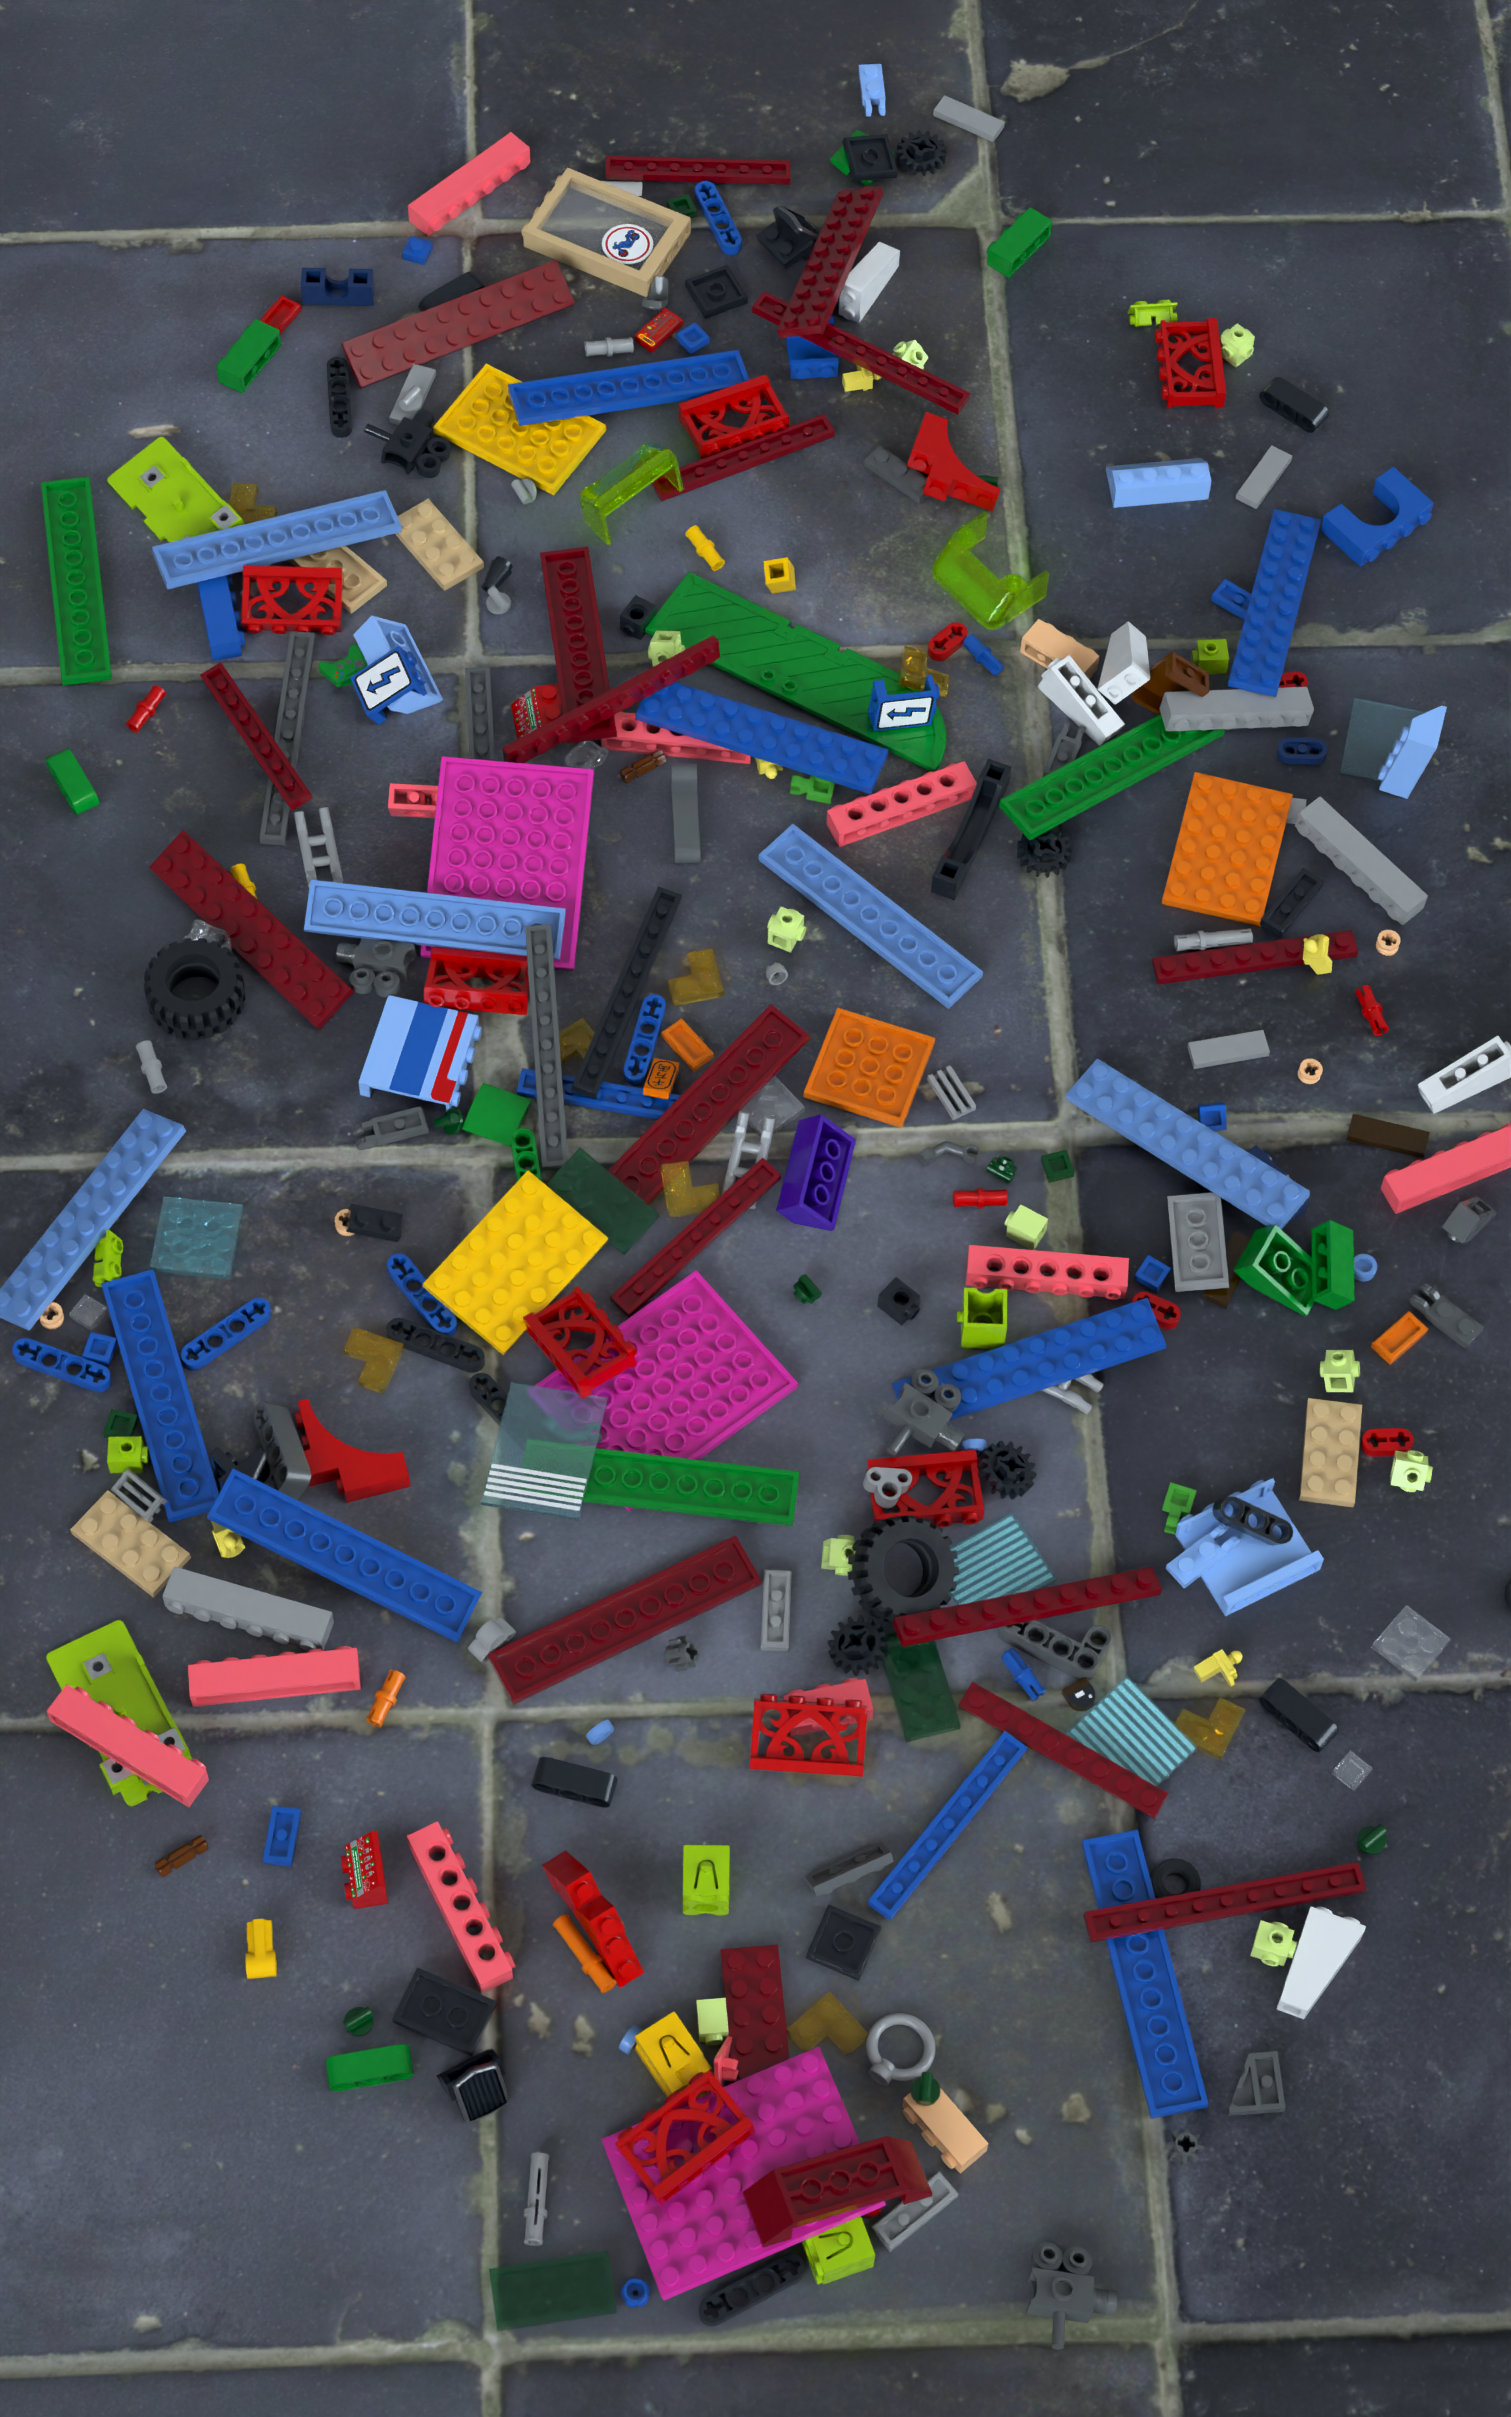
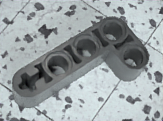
[671,763,701,864]
[253,1401,311,1500]
[997,1620,1111,1680]

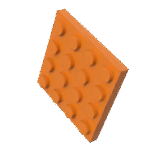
[803,1007,936,1128]

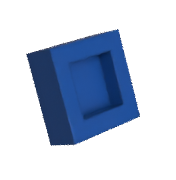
[402,236,433,265]
[676,323,710,354]
[1198,1102,1227,1131]
[1134,1255,1171,1293]
[82,1332,118,1366]

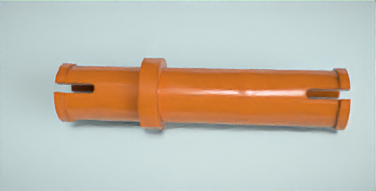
[553,1914,617,1993]

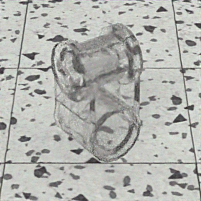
[565,740,609,770]
[181,920,233,955]

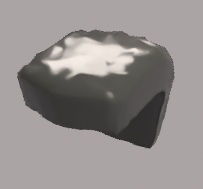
[642,276,669,310]

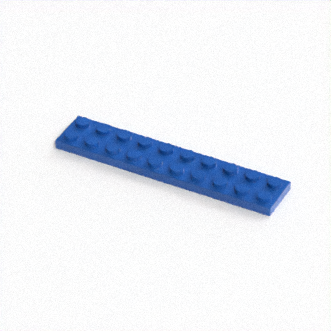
[508,350,749,426]
[1228,509,1321,697]
[636,682,888,794]
[101,1269,219,1523]
[892,1298,1166,1421]
[207,1469,482,1642]
[1081,1830,1209,2119]

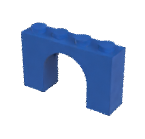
[1321,467,1434,567]

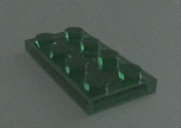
[546,1148,659,1255]
[882,1632,961,1742]
[489,2251,617,2332]

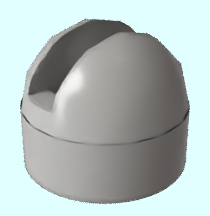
[766,962,788,985]

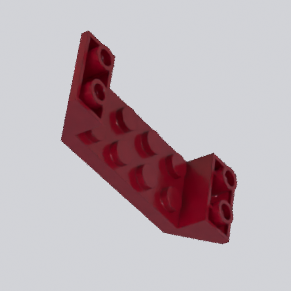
[743,2136,932,2247]

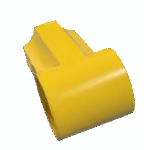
[245,1919,277,1979]

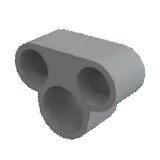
[863,1467,912,1508]
[468,1618,516,1664]

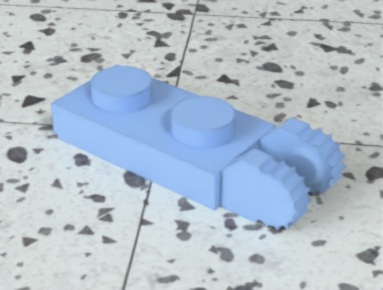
[858,64,886,116]
[1166,1523,1241,1588]

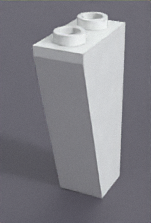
[839,242,900,323]
[1097,621,1150,705]
[1038,655,1125,746]
[1418,1036,1511,1114]
[1276,1907,1366,2019]

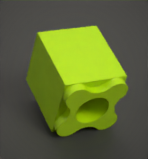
[957,1288,1007,1350]
[683,1845,730,1916]
[802,2216,875,2285]

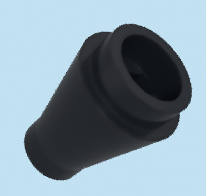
[481,556,513,593]

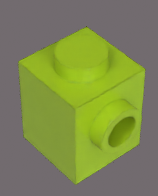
[1191,639,1229,674]
[107,1436,149,1473]

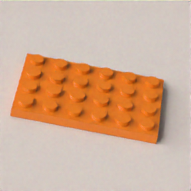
[1161,772,1293,927]

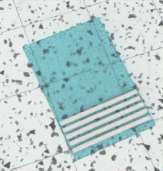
[481,1382,608,1521]

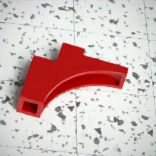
[907,412,1001,511]
[294,1399,410,1503]
[542,1850,644,1988]

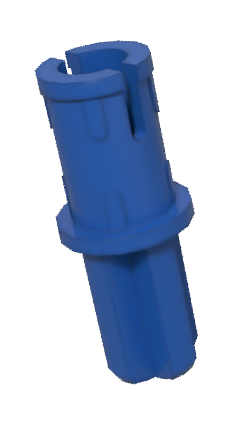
[962,634,1004,676]
[1001,1648,1046,1701]

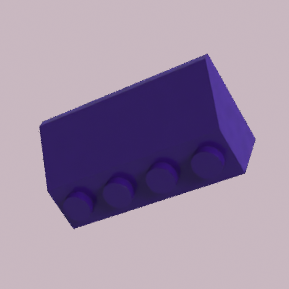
[776,1114,856,1231]

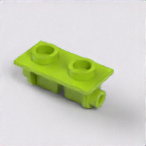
[1128,300,1178,327]
[93,1229,123,1287]

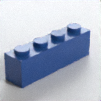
[197,574,245,661]

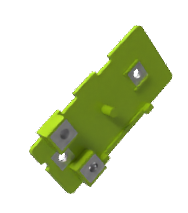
[107,437,244,543]
[46,1620,192,1806]

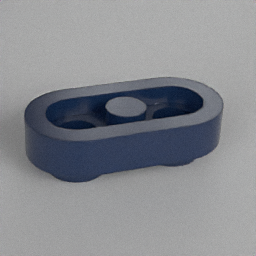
[1277,737,1328,764]

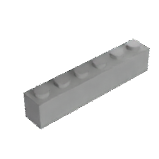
[1159,687,1314,731]
[1295,796,1428,926]
[163,1566,334,1651]

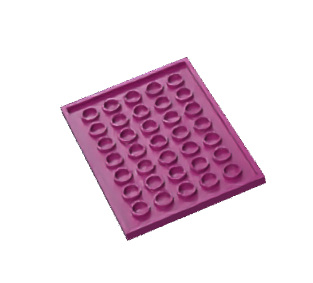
[420,757,594,970]
[527,1270,798,1512]
[601,2047,886,2301]

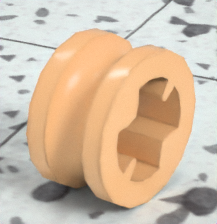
[1376,930,1400,956]
[1298,1059,1323,1084]
[335,1209,355,1236]
[40,1302,64,1330]

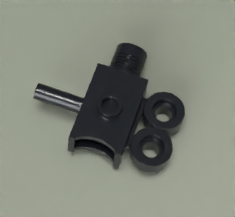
[364,409,451,478]

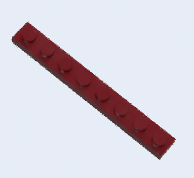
[605,156,791,185]
[651,414,835,502]
[200,662,313,811]
[1152,930,1358,985]
[610,1158,781,1318]
[958,1681,1169,1820]

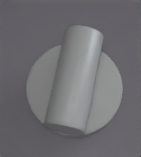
[398,385,422,412]
[511,479,537,504]
[486,587,511,614]

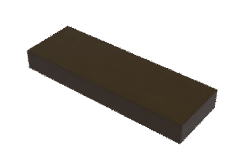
[1347,1114,1430,1158]
[1202,1231,1251,1309]

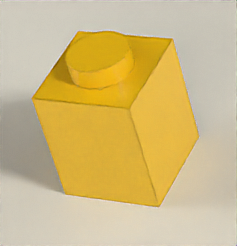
[764,557,796,594]

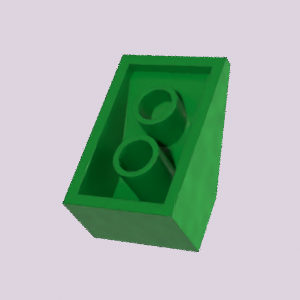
[1233,1225,1315,1316]

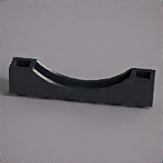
[931,759,1011,901]

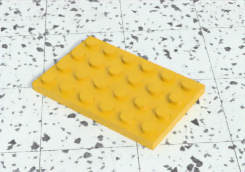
[433,363,606,496]
[422,1170,609,1356]

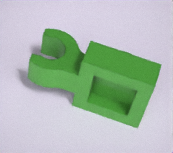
[790,775,835,804]
[1162,1482,1197,1535]

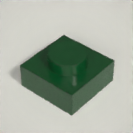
[667,194,697,218]
[1041,1150,1074,1183]
[103,1409,139,1438]

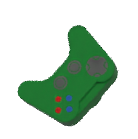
[319,645,367,687]

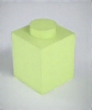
[1005,1204,1048,1250]
[696,1998,729,2046]

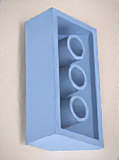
[1106,458,1211,508]
[353,615,443,714]
[1378,706,1447,799]

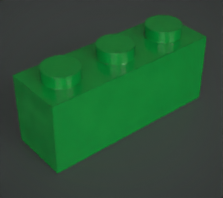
[986,207,1052,278]
[216,319,282,394]
[1311,1220,1355,1310]

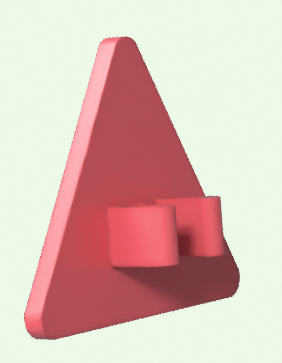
[714,2036,739,2086]

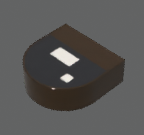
[1062,1677,1095,1711]

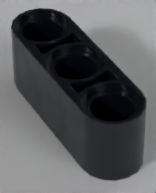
[418,272,486,312]
[1259,377,1329,433]
[1212,1496,1293,1546]
[1259,1678,1339,1753]
[531,1757,618,1808]

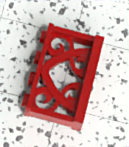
[1155,318,1226,408]
[679,375,789,459]
[241,566,344,635]
[424,947,530,1015]
[523,1286,637,1399]
[866,1450,985,1527]
[750,1694,868,1777]
[615,2070,755,2206]

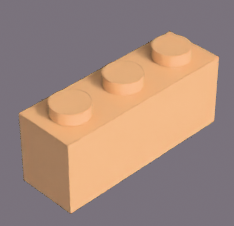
[1020,619,1100,679]
[902,2088,989,2173]

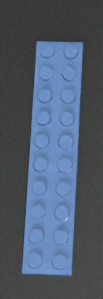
[152,490,401,590]
[759,824,983,1009]
[304,880,566,961]
[1066,1059,1310,1230]
[0,1109,186,1331]

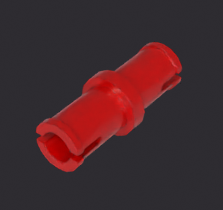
[126,685,166,733]
[1355,985,1389,1036]
[953,1188,1008,1209]

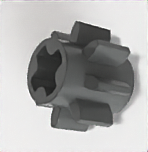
[665,1635,699,1672]
[1166,2128,1204,2167]

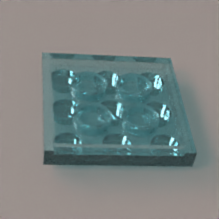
[150,1196,243,1280]

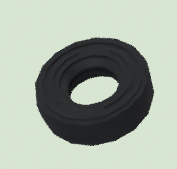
[1150,1858,1201,1899]

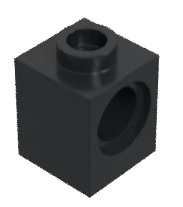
[620,595,656,640]
[877,1277,920,1325]

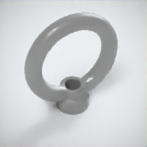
[866,2013,935,2086]

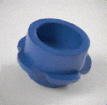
[621,2278,650,2308]

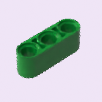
[45,748,100,816]
[511,1128,542,1182]
[325,2044,414,2092]

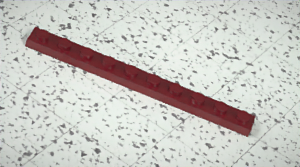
[752,291,971,415]
[502,635,720,763]
[893,1567,1162,1647]
[1083,1862,1366,1943]

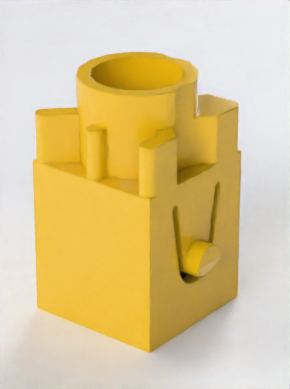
[635,2011,712,2099]

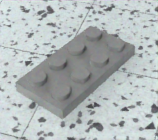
[1167,1193,1229,1292]

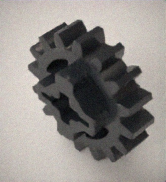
[896,130,947,176]
[1017,828,1072,878]
[977,1441,1037,1500]
[828,1615,889,1676]

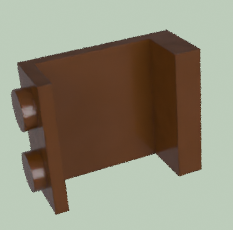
[1131,652,1209,715]

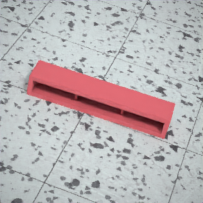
[408,132,530,236]
[1381,1123,1511,1214]
[188,1646,361,1707]
[47,1684,209,1807]

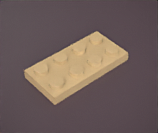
[395,499,484,591]
[288,546,387,614]
[1299,1398,1362,1507]
[70,1490,191,1598]

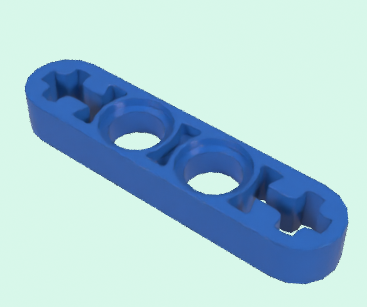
[695,181,742,255]
[624,994,666,1086]
[387,1253,457,1337]
[181,1298,272,1371]
[12,1338,112,1392]

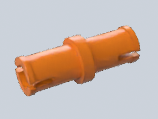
[365,1669,406,1728]

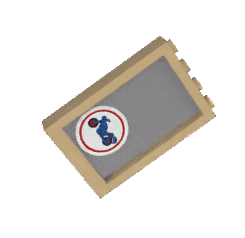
[522,168,691,297]

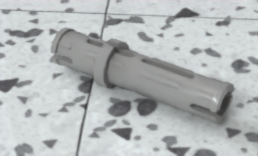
[1174,928,1253,951]
[523,2152,549,2246]

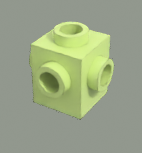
[1220,323,1255,368]
[893,340,929,369]
[648,631,685,667]
[767,907,806,953]
[1320,1350,1360,1392]
[1390,1450,1433,1492]
[821,1535,856,1576]
[1250,1920,1297,1966]

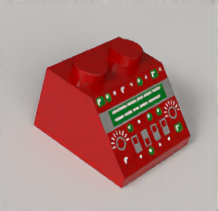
[511,683,563,740]
[341,1831,388,1909]

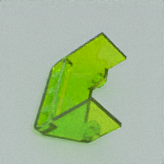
[579,443,684,545]
[932,511,1049,630]

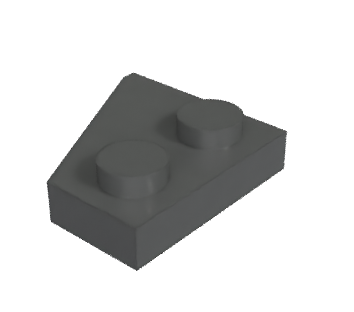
[1228,2051,1286,2116]

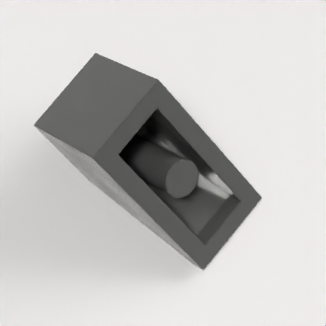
[1442,1196,1498,1243]

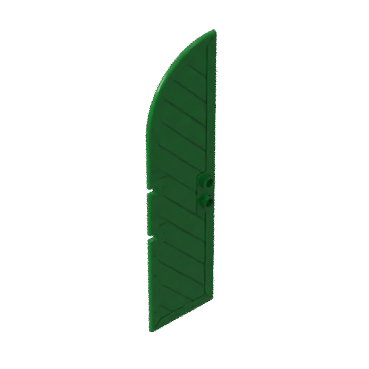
[645,572,946,772]

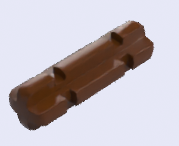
[620,750,666,783]
[154,1835,209,1877]

